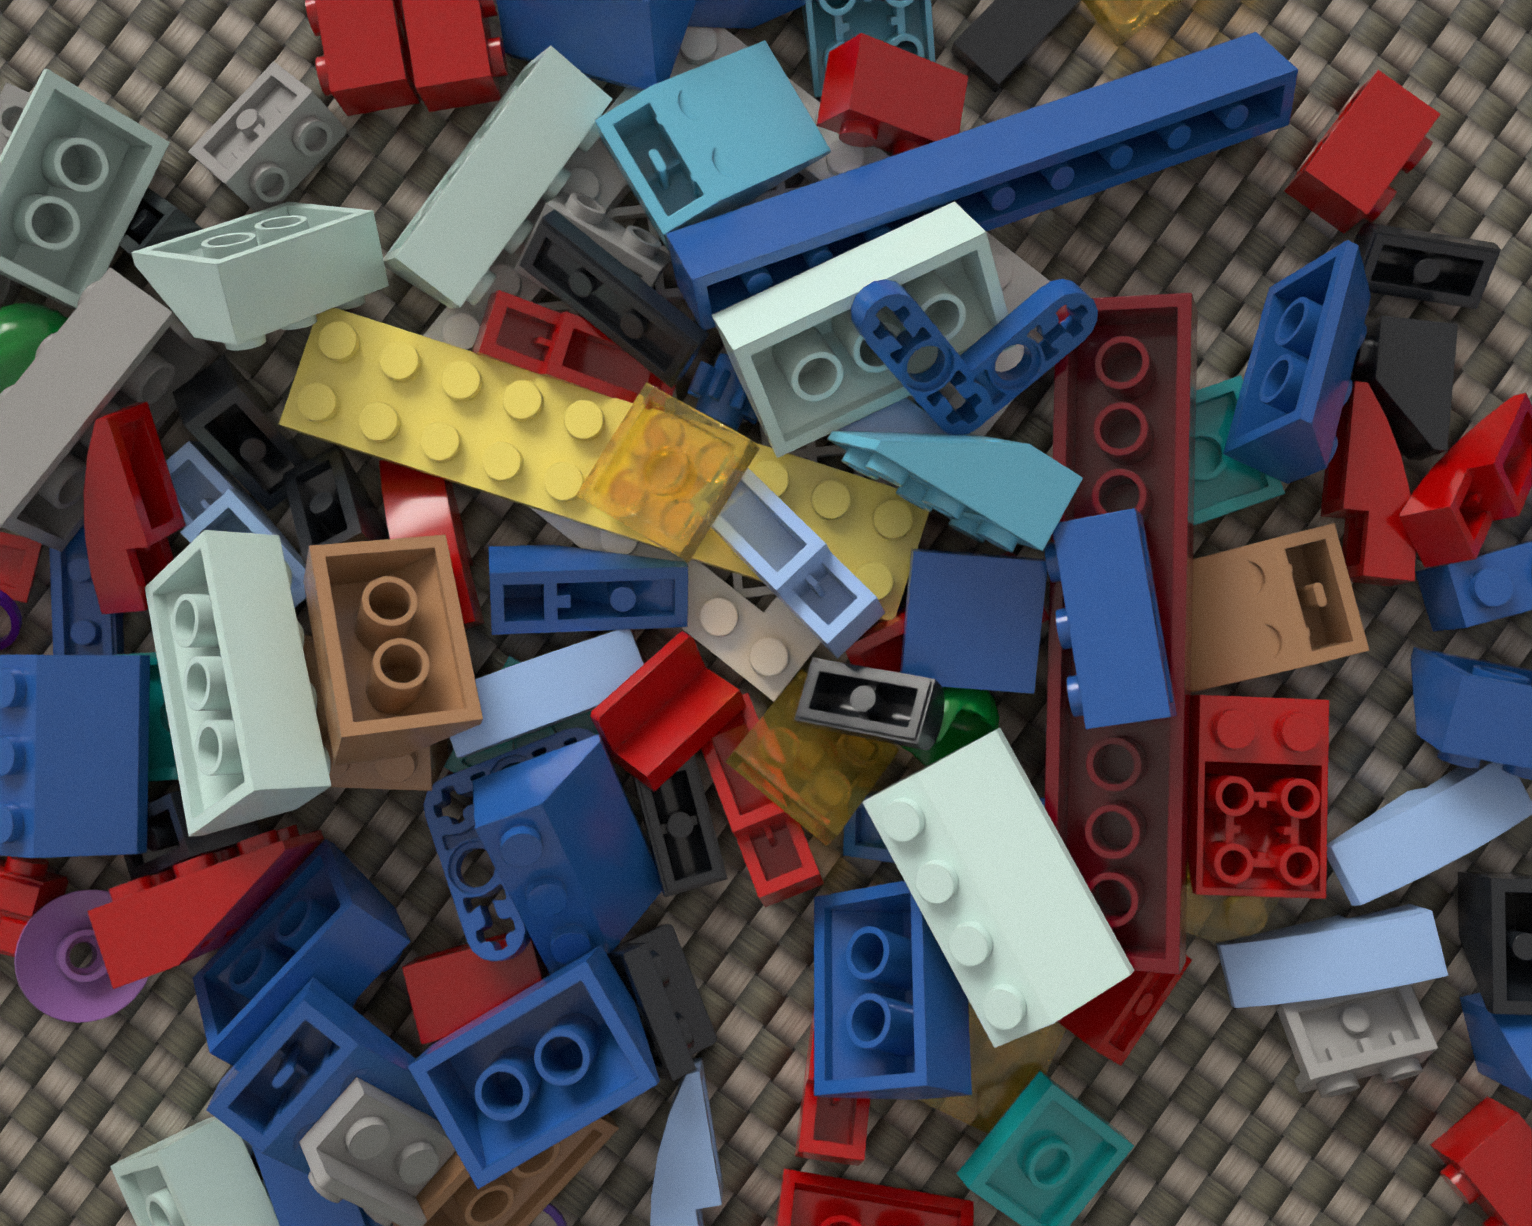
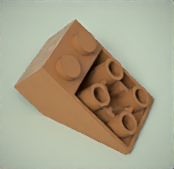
[1191,523,1370,692]

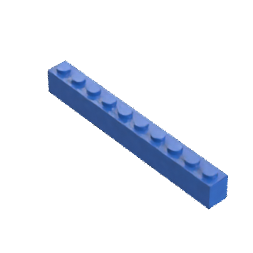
[666,32,1298,330]

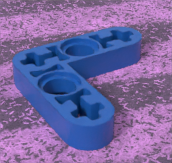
[851,279,1098,435]
[424,727,610,961]

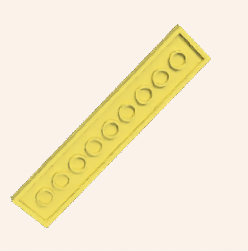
[279,307,929,621]

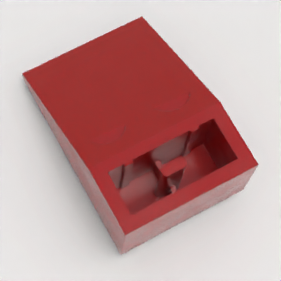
[1188,695,1329,899]
[87,824,324,989]

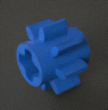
[687,353,758,433]

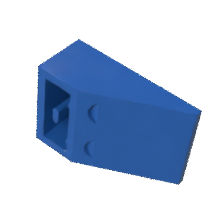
[206,977,438,1175]

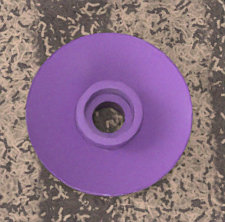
[14,890,149,1023]

